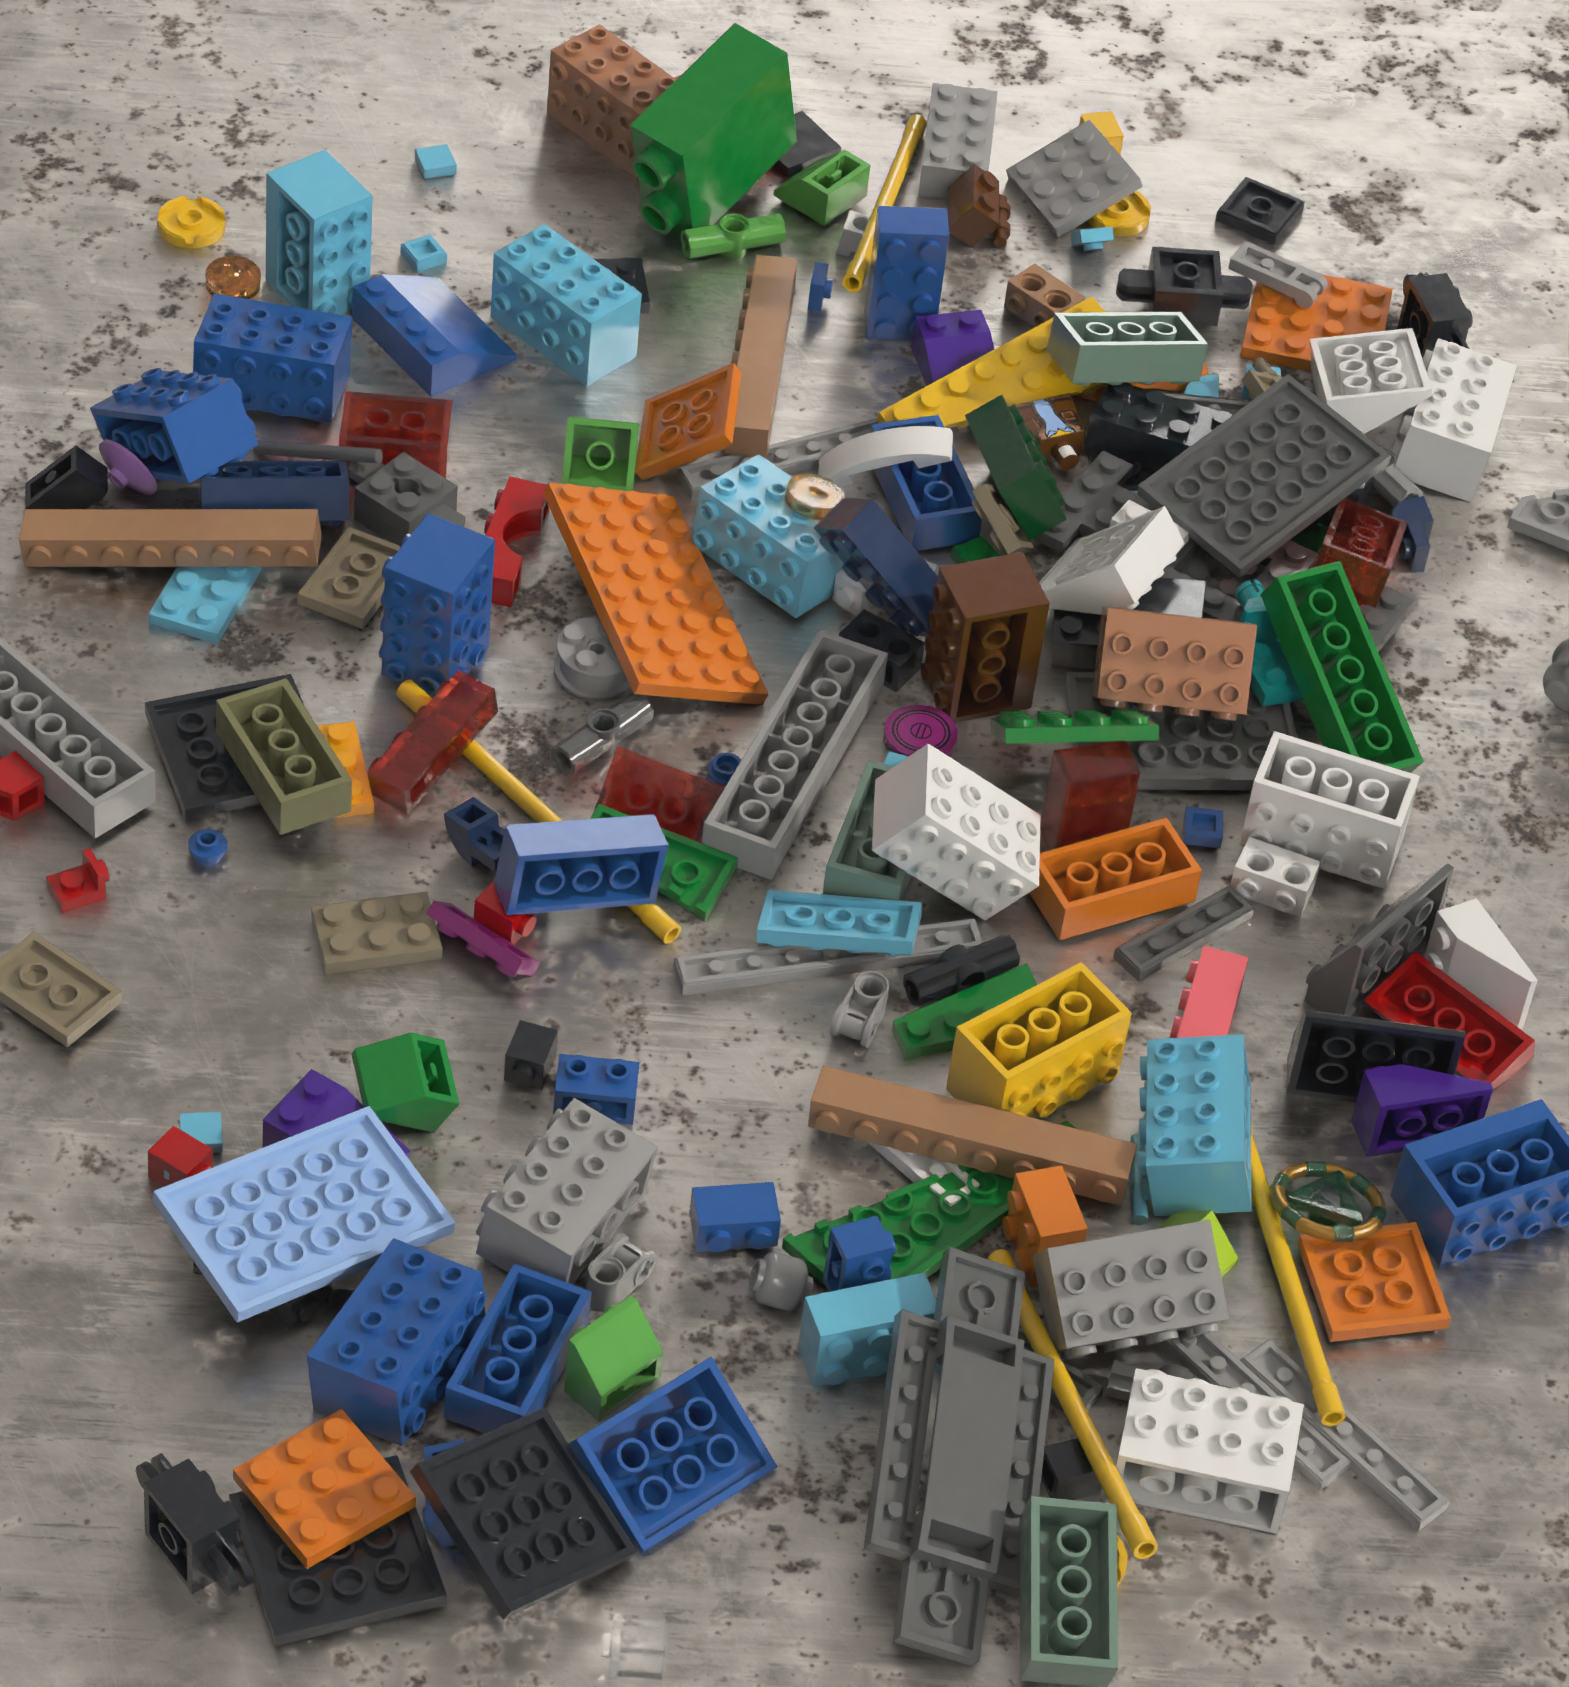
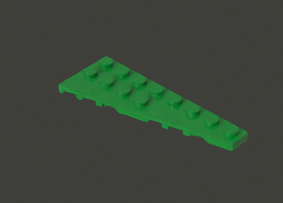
[782,1121,1077,1286]

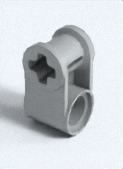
[830,971,889,1048]
[586,1233,657,1311]

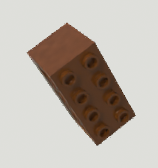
[921,552,1050,723]

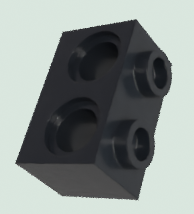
[839,609,925,692]

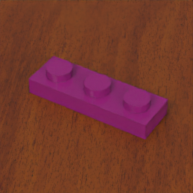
[426,900,540,978]

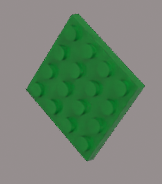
[991,709,1159,744]

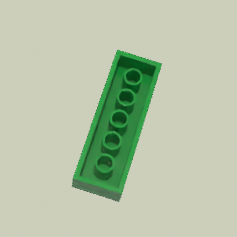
[1260,561,1424,773]

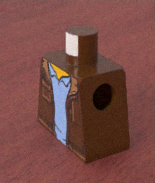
[1016,393,1085,471]

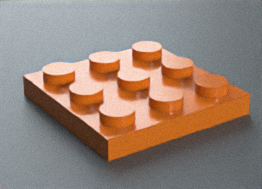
[635,363,742,481]
[1297,1222,1451,1342]
[233,1408,416,1569]

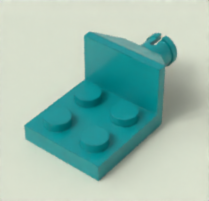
[1235,580,1304,706]

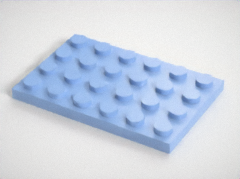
[152,1106,456,1323]

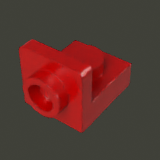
[46,848,110,914]

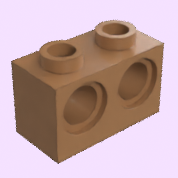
[1004,264,1086,327]

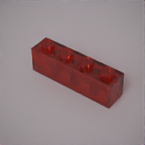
[367,670,498,814]

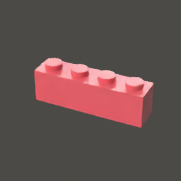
[1170,946,1249,1038]

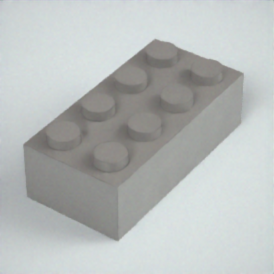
[918,83,998,200]

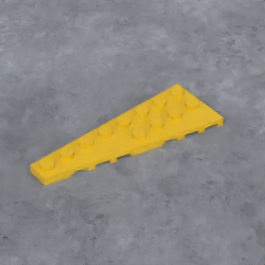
[876,297,1108,429]

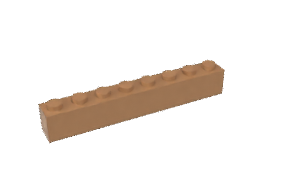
[725,255,797,458]
[19,509,322,567]
[808,1066,1137,1206]

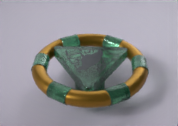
[1270,1161,1387,1243]

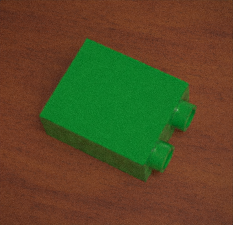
[630,23,797,235]

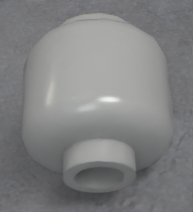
[749,1252,813,1311]

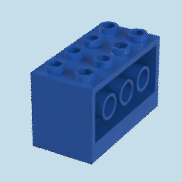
[1390,1099,1569,1267]

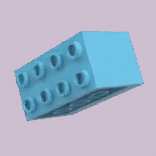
[265,150,373,315]

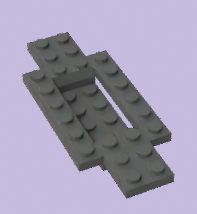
[864,1247,1054,1666]

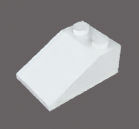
[1424,898,1538,1030]

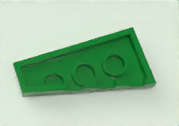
[590,804,738,922]
[892,963,1037,1060]

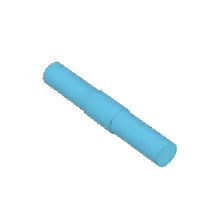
[1130,1133,1148,1225]

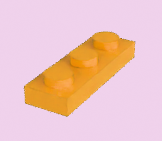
[317,721,374,818]

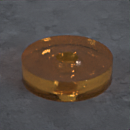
[205,256,261,299]
[784,474,844,520]

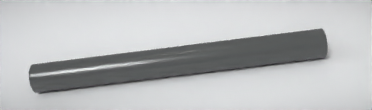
[253,440,383,464]

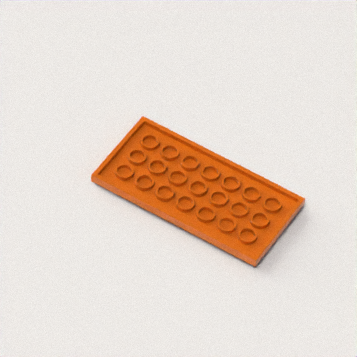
[543,482,769,705]

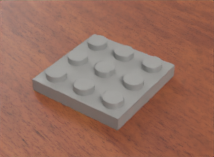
[1006,119,1143,237]

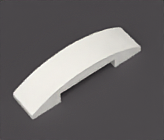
[817,426,953,492]

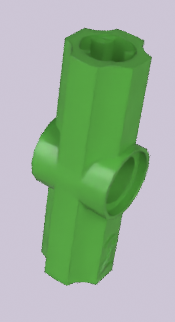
[680,213,786,259]

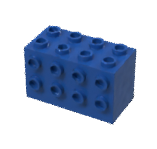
[193,293,353,423]
[90,368,259,483]
[379,513,495,701]
[307,1238,487,1446]

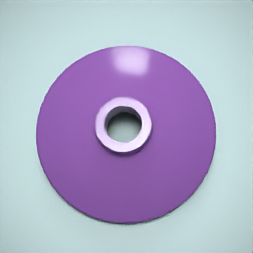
[99,439,157,495]

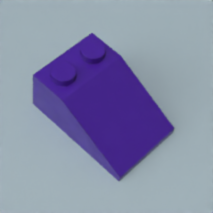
[911,310,994,386]
[1351,1064,1493,1157]
[262,1069,410,1158]

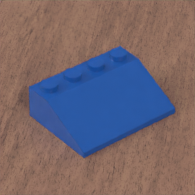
[352,274,517,397]
[568,1356,778,1553]

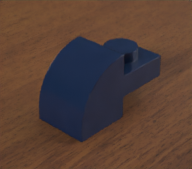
[1386,496,1434,573]
[444,797,505,872]

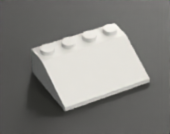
[1310,328,1432,434]
[1039,506,1185,614]

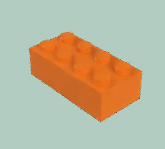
[1029,817,1202,941]

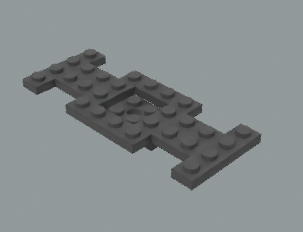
[1033,451,1415,652]

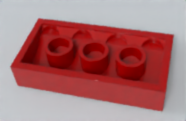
[1364,951,1535,1089]

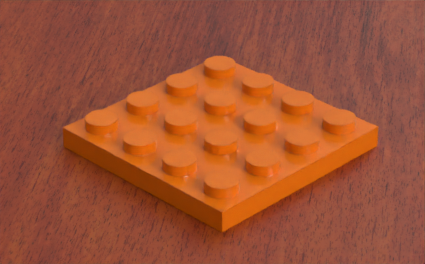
[1240,274,1393,372]

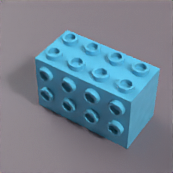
[490,224,642,387]
[691,454,844,618]
[1139,1034,1252,1216]

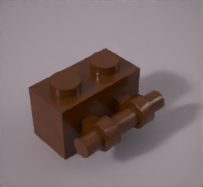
[947,164,1011,248]

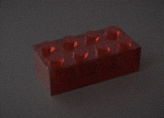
[1313,498,1408,608]

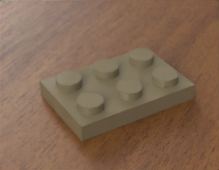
[972,484,1035,555]
[297,527,400,629]
[311,891,442,974]
[0,931,123,1047]

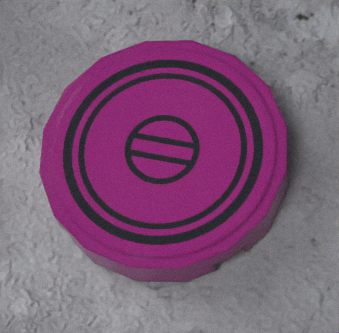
[883,704,958,757]

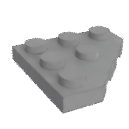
[1507,489,1569,552]

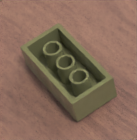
[216,678,352,835]

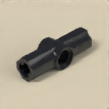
[903,935,1020,1006]

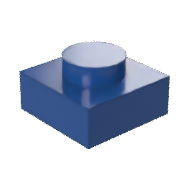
[808,262,833,312]
[1183,806,1223,848]

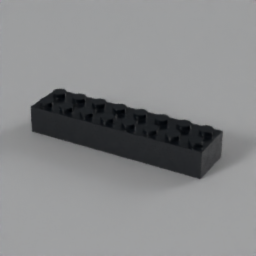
[1084,382,1374,530]

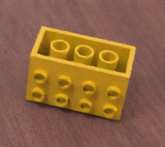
[946,962,1132,1119]

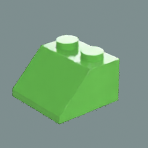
[562,416,639,491]

